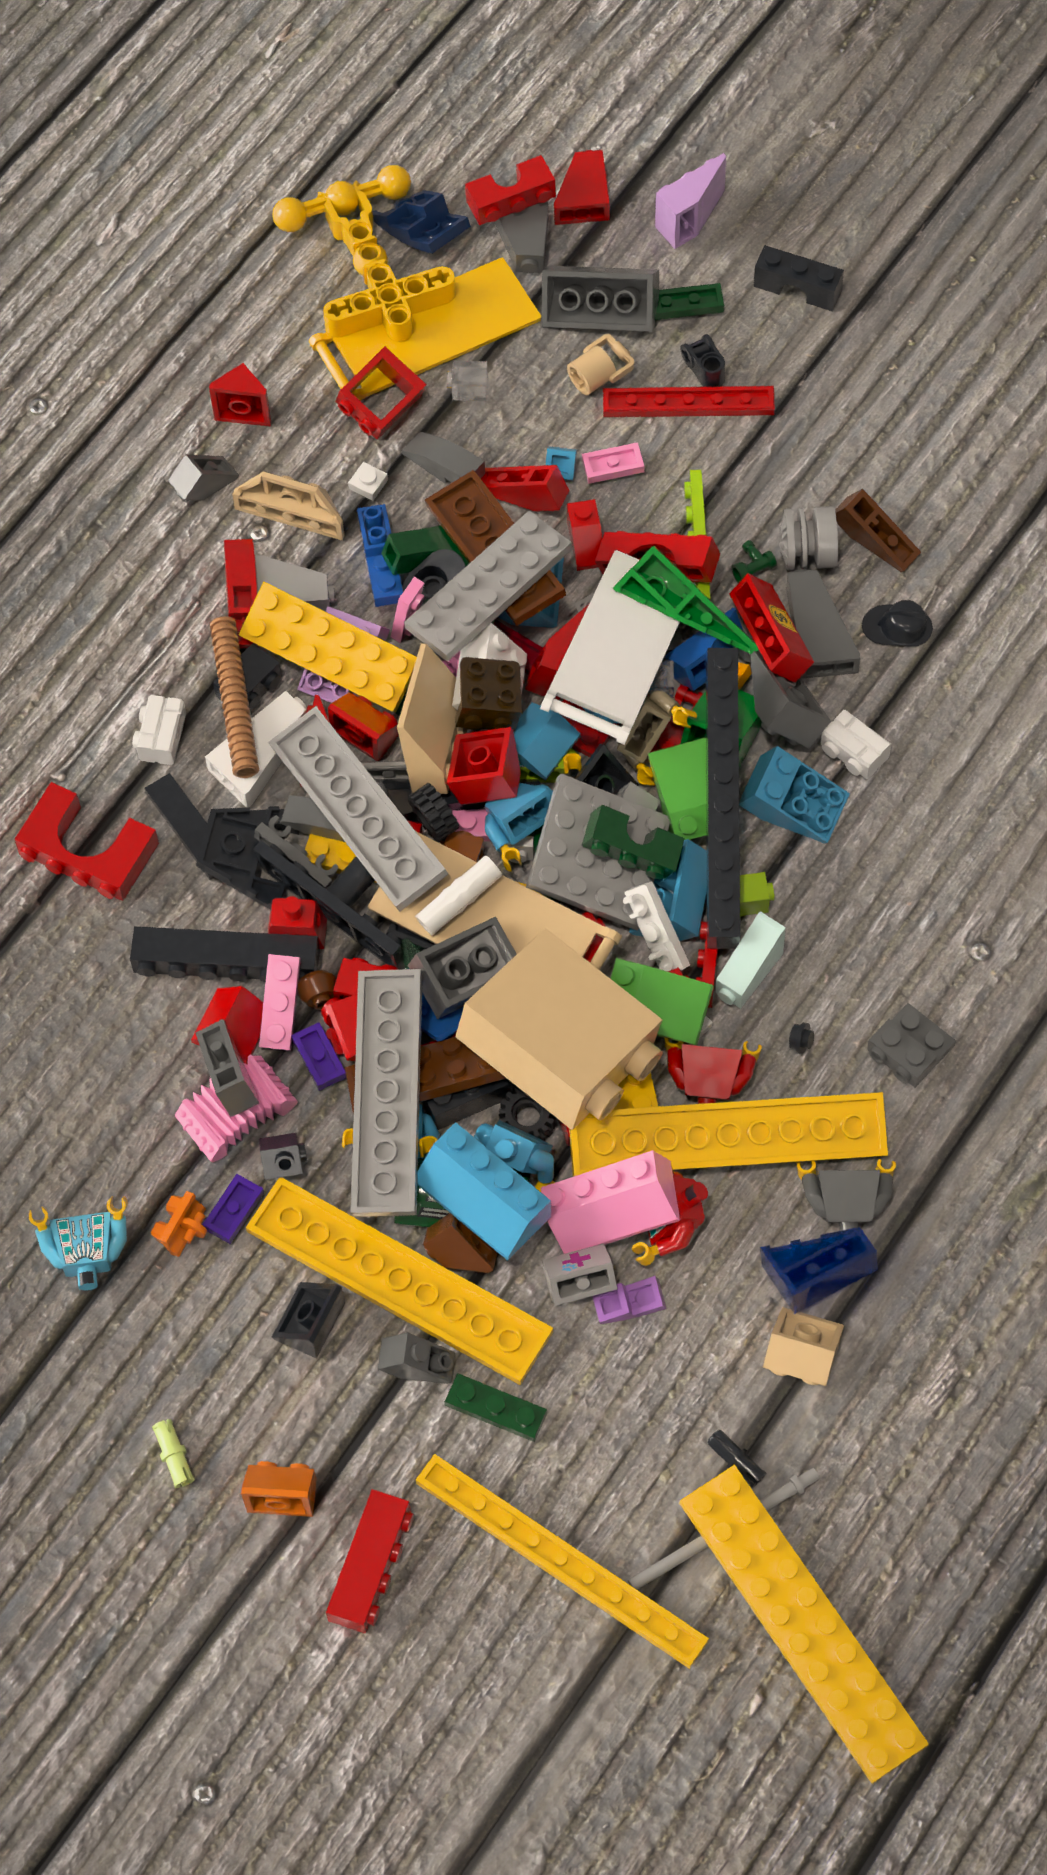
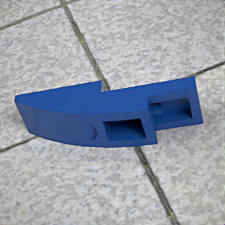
[357,504,403,607]

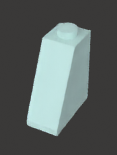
[715,912,786,1009]

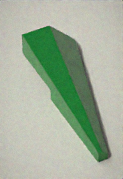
[613,546,759,654]

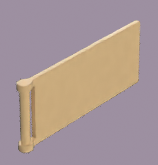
[368,832,622,970]

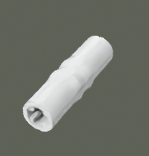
[415,855,502,936]

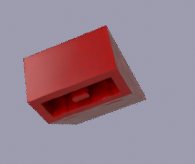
[525,603,590,700]

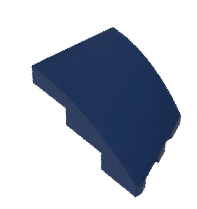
[373,190,471,254]

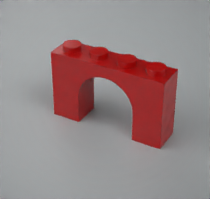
[14,782,159,901]

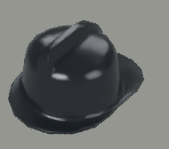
[403,549,465,607]
[862,600,933,647]

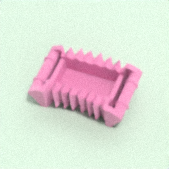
[175,1054,298,1162]

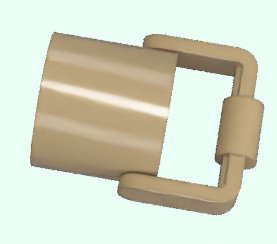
[567,334,634,395]

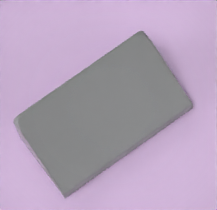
[361,760,409,781]

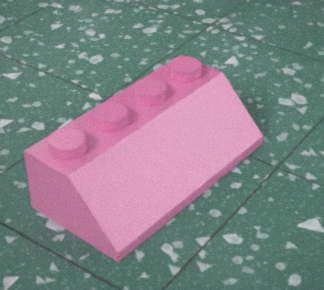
[541,1151,680,1254]

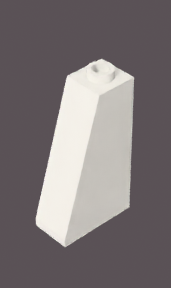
[205,691,307,807]

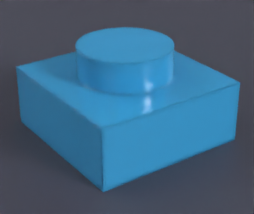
[546,446,577,480]

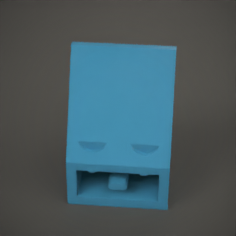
[739,746,850,844]

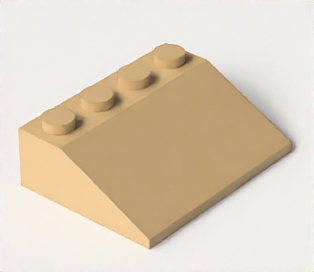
[397,644,467,794]

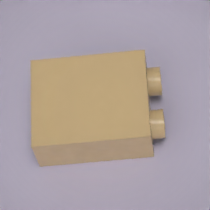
[455,928,663,1130]

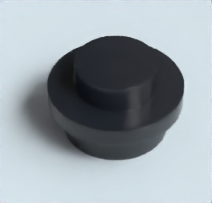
[789,1022,814,1054]

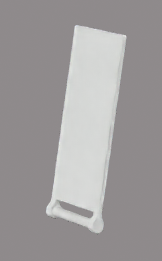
[540,550,696,745]

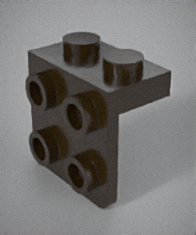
[455,657,522,732]

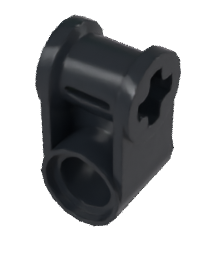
[680,334,725,387]

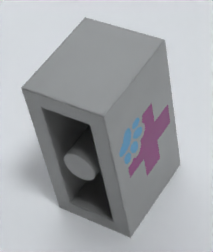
[542,1244,617,1306]

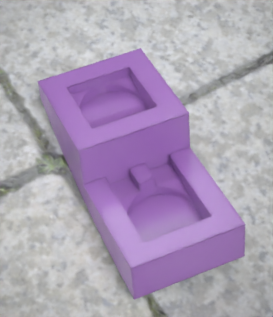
[593,1276,666,1324]

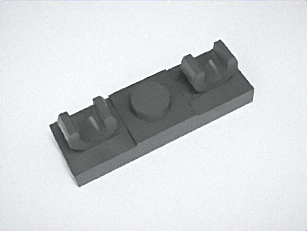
[254,815,338,890]

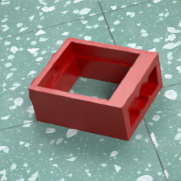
[335,346,427,440]

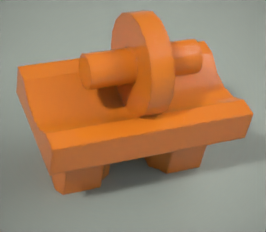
[151,1191,207,1257]

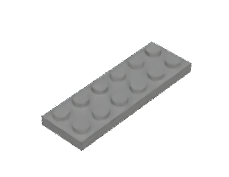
[404,511,572,662]

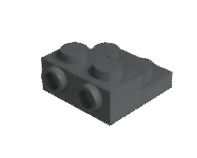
[867,1003,956,1088]

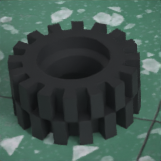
[407,783,459,842]
[499,1087,556,1141]

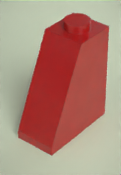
[554,150,610,225]

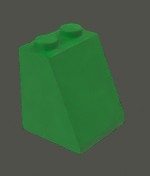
[680,689,762,768]

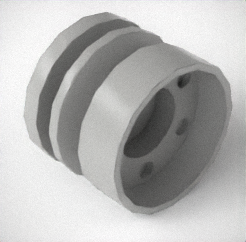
[779,506,838,570]

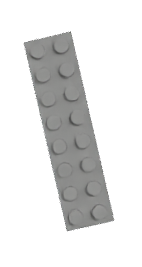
[268,706,448,912]
[351,969,423,1217]

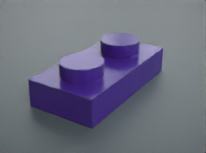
[291,1022,347,1091]
[202,1174,264,1244]

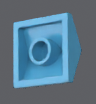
[514,702,581,780]

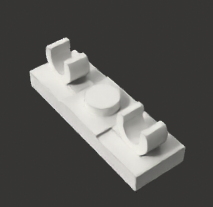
[623,881,690,972]

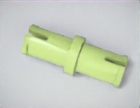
[152,1419,195,1488]

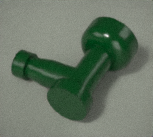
[731,540,777,583]

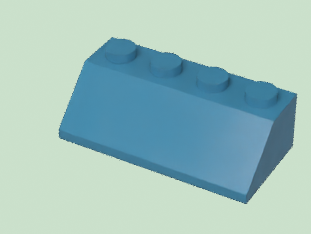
[417,1122,551,1261]

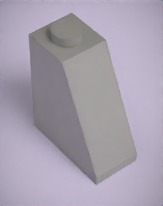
[255,555,335,611]

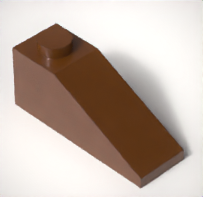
[835,489,921,573]

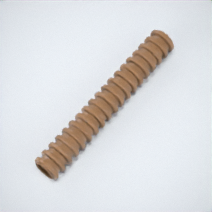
[209,616,259,778]

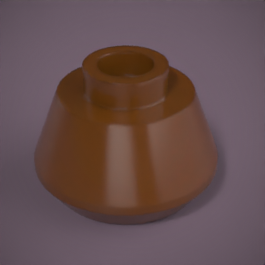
[297,970,336,1010]

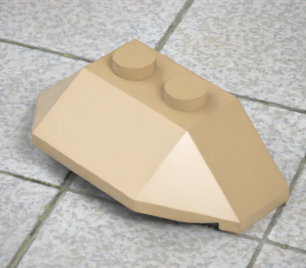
[232,472,345,541]

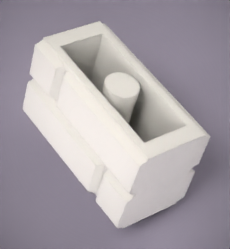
[133,695,186,765]
[821,710,891,779]

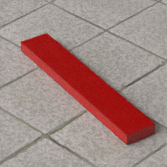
[603,386,775,417]

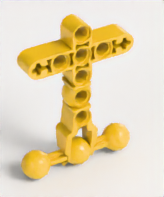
[272,165,455,342]

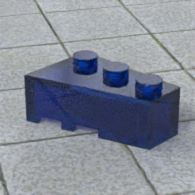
[760,1227,878,1314]

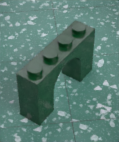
[381,526,495,624]

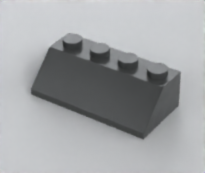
[542,266,659,331]

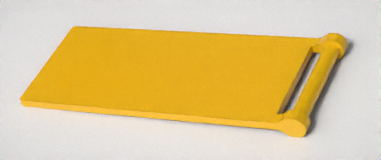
[309,258,541,401]

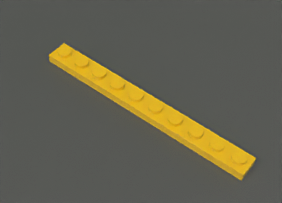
[416,1454,709,1669]

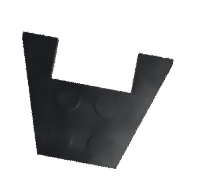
[196,806,300,910]

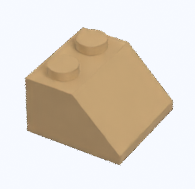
[763,1307,844,1386]

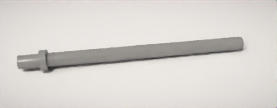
[628,1468,820,1590]

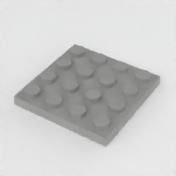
[526,773,670,930]

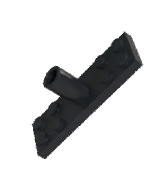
[253,840,408,970]

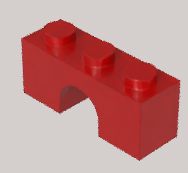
[465,155,556,226]

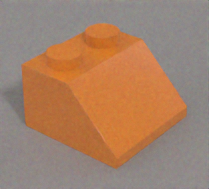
[241,1461,317,1517]

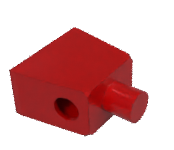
[268,896,327,949]

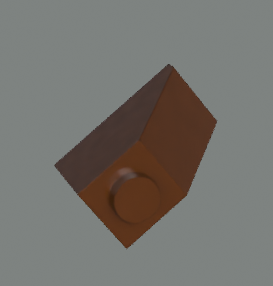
[423,1213,497,1273]

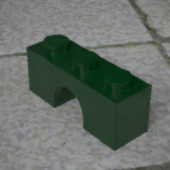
[581,805,685,879]

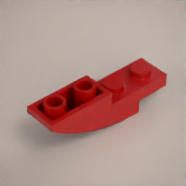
[224,539,259,648]

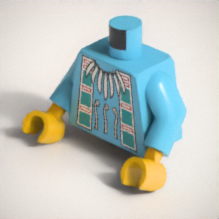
[29,1196,128,1290]

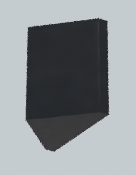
[575,744,639,795]
[272,1282,345,1359]

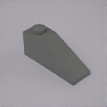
[196,1019,259,1117]

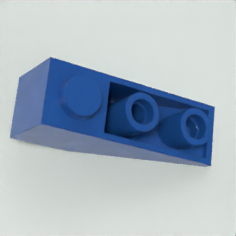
[665,608,743,691]

